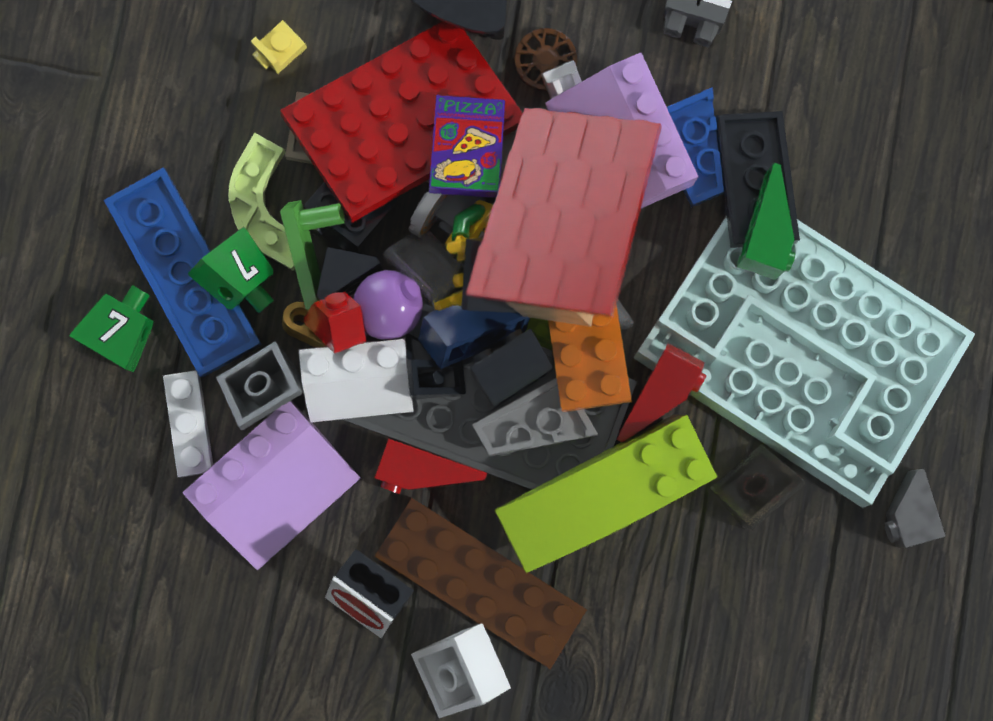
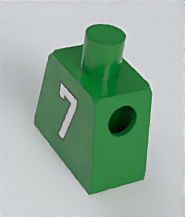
[188,227,274,313]
[69,285,154,372]

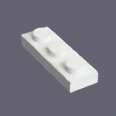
[163,370,213,477]

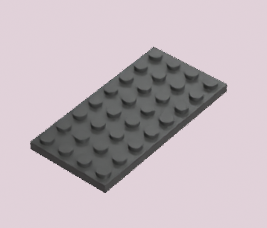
[342,303,637,490]

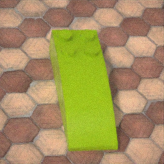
[494,414,717,573]

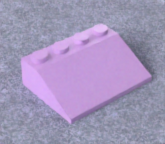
[545,53,698,208]
[182,401,361,570]

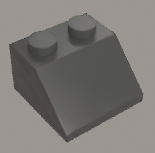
[216,341,303,430]

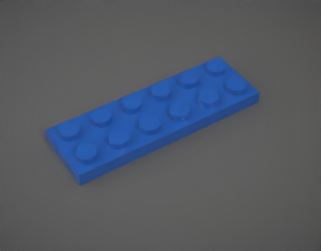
[104,168,262,378]

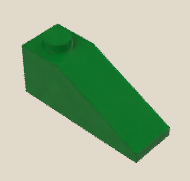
[737,163,796,280]

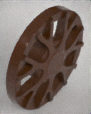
[515,28,577,91]

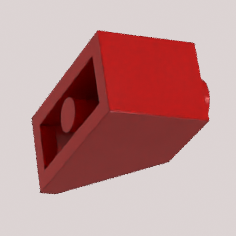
[304,291,366,354]

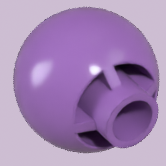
[353,270,423,340]

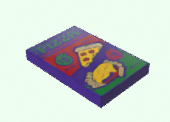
[429,95,505,198]

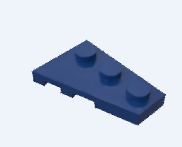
[667,87,724,208]

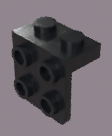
[304,182,398,254]

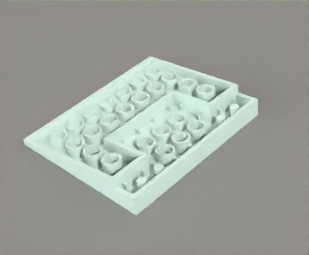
[633,216,975,508]

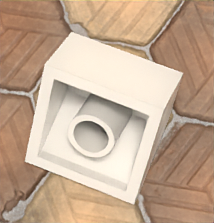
[411,623,511,718]

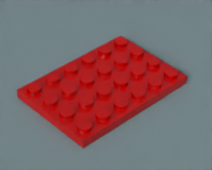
[280,21,523,223]

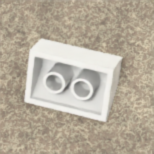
[299,339,414,423]

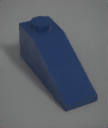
[418,305,530,369]

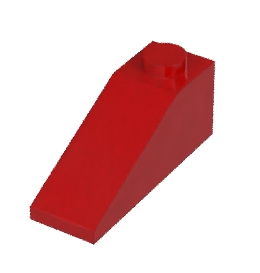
[617,343,707,443]
[375,439,487,494]

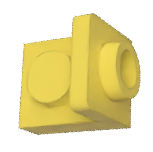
[250,20,307,74]

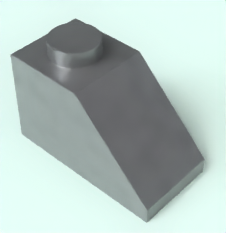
[885,469,945,548]

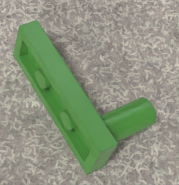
[280,200,345,310]

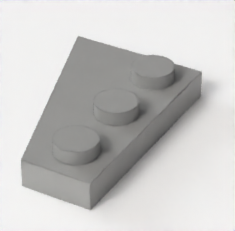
[472,378,598,456]

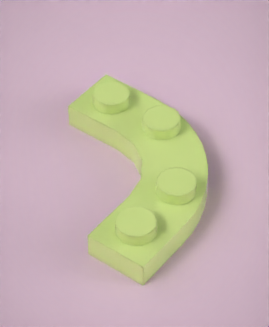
[228,133,295,271]

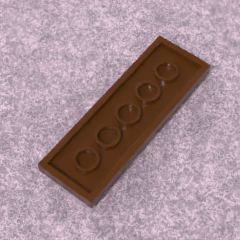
[374,498,587,669]

